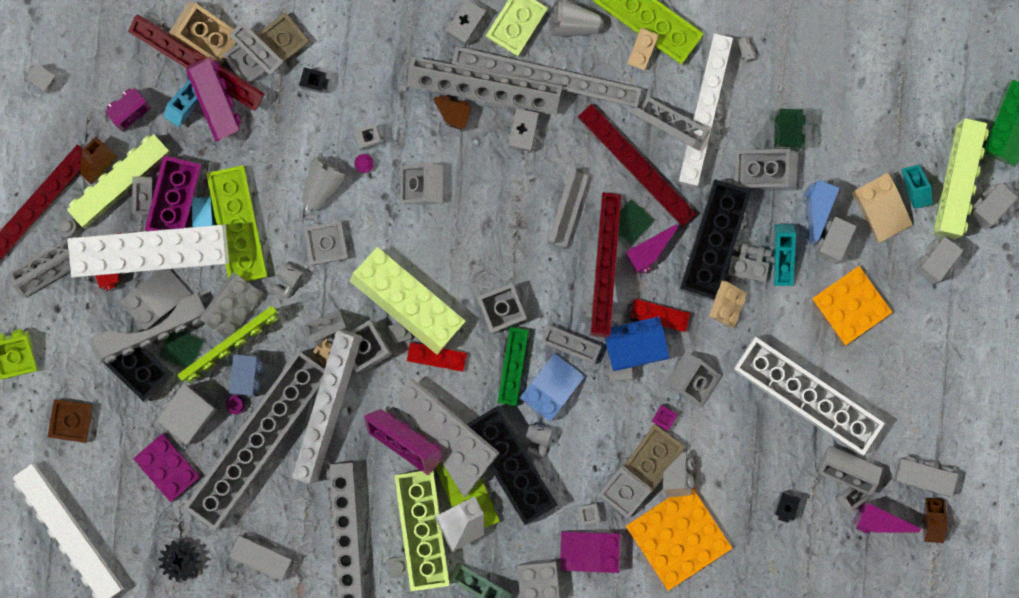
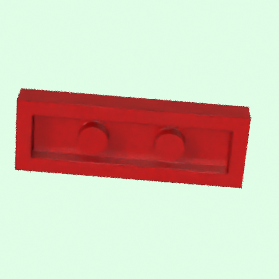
[629,299,690,332]
[407,342,467,372]

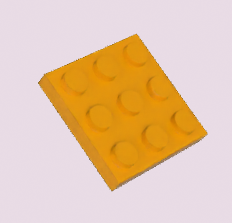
[812,266,892,346]

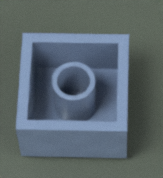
[229,354,263,397]

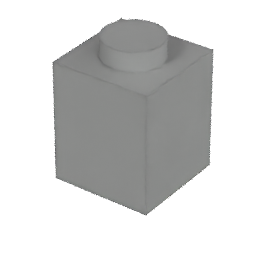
[25,63,59,94]

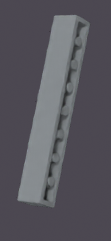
[292,330,363,484]

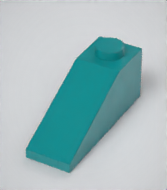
[773,224,796,286]

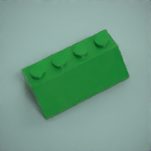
[982,79,1019,167]

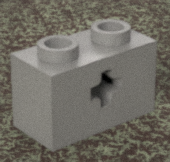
[445,0,486,46]
[506,108,539,153]

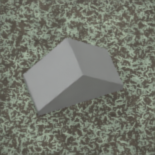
[835,487,870,513]

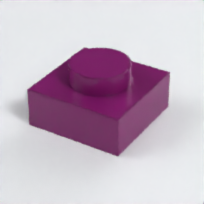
[651,405,678,431]

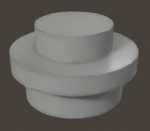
[58,219,77,238]

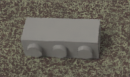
[818,445,882,496]
[893,456,958,497]
[229,535,293,582]

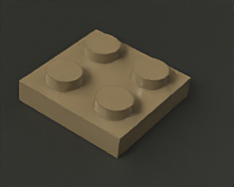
[257,12,310,62]

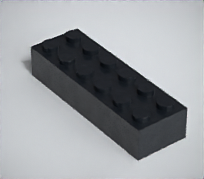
[679,179,751,302]
[466,406,558,525]

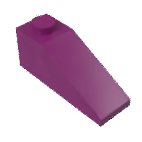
[625,224,678,274]

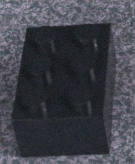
[103,347,174,402]

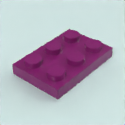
[133,433,200,502]

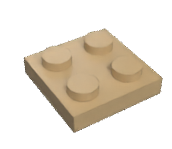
[709,281,747,329]

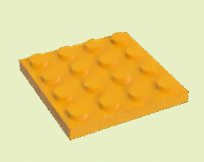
[626,488,732,591]

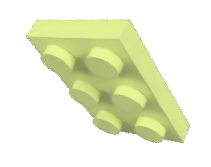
[486,0,548,57]

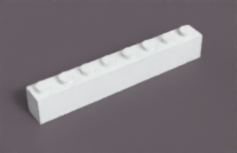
[677,34,733,188]
[12,464,124,598]

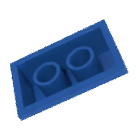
[604,317,670,371]

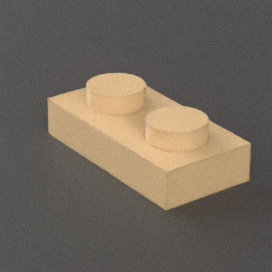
[627,28,659,71]

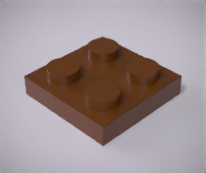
[48,399,93,443]

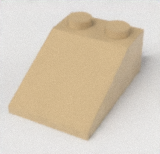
[169,1,236,66]
[851,173,913,243]

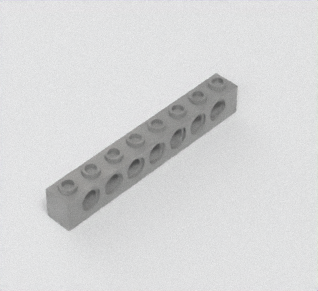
[407,57,562,115]
[326,463,363,598]

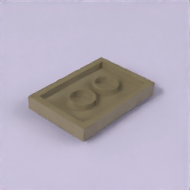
[623,424,685,493]

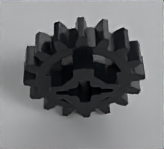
[158,540,201,582]

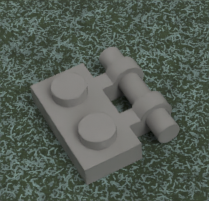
[728,243,772,282]

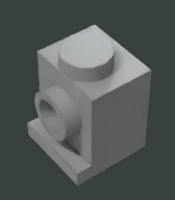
[353,123,384,151]
[604,365,633,381]

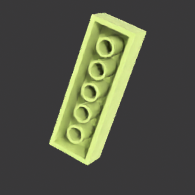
[933,118,989,239]
[350,247,465,355]
[394,470,450,591]

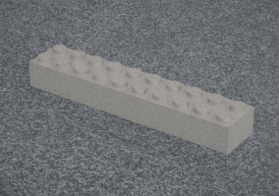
[184,350,325,531]

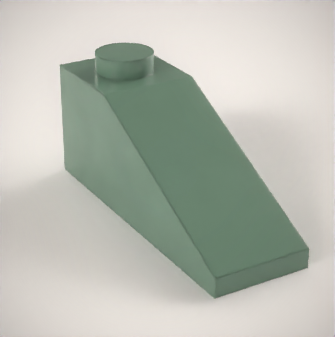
[450,563,513,598]

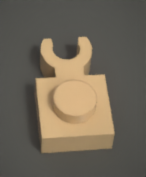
[310,336,332,369]

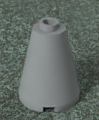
[549,0,603,36]
[301,156,348,212]

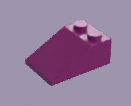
[852,503,921,534]
[560,531,620,573]

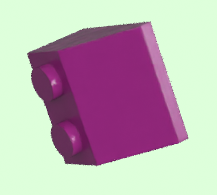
[105,87,152,132]

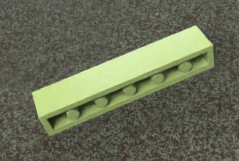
[67,134,172,229]

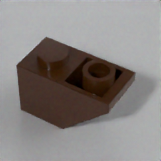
[434,95,472,131]
[80,136,118,185]
[923,498,948,543]

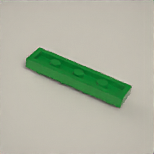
[497,327,529,406]

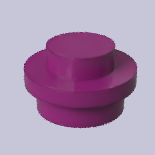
[354,154,374,173]
[226,395,245,414]

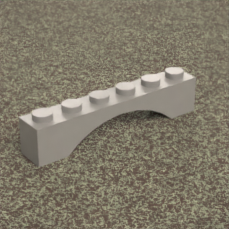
[89,293,205,364]

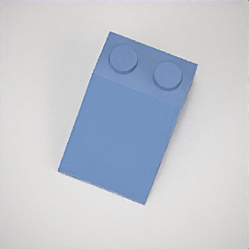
[805,180,839,245]
[520,353,585,422]

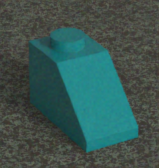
[901,164,933,209]

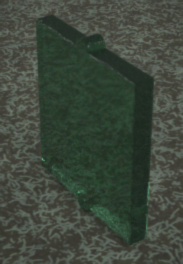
[618,199,654,245]
[160,331,203,368]

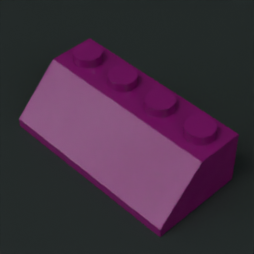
[186,56,242,142]
[144,156,201,231]
[364,409,443,475]

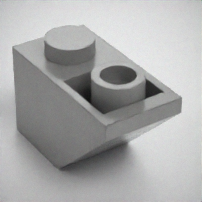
[663,452,694,497]

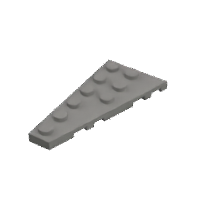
[399,378,499,497]

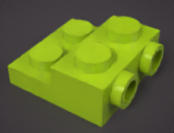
[0,329,38,380]

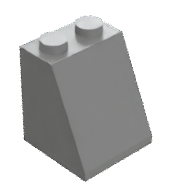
[157,384,219,446]

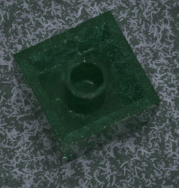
[774,108,806,152]

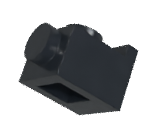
[299,67,329,93]
[774,493,801,523]

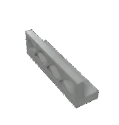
[631,96,710,151]
[548,168,589,248]
[8,235,76,298]

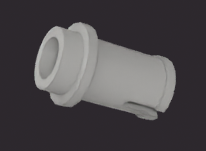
[737,37,756,63]

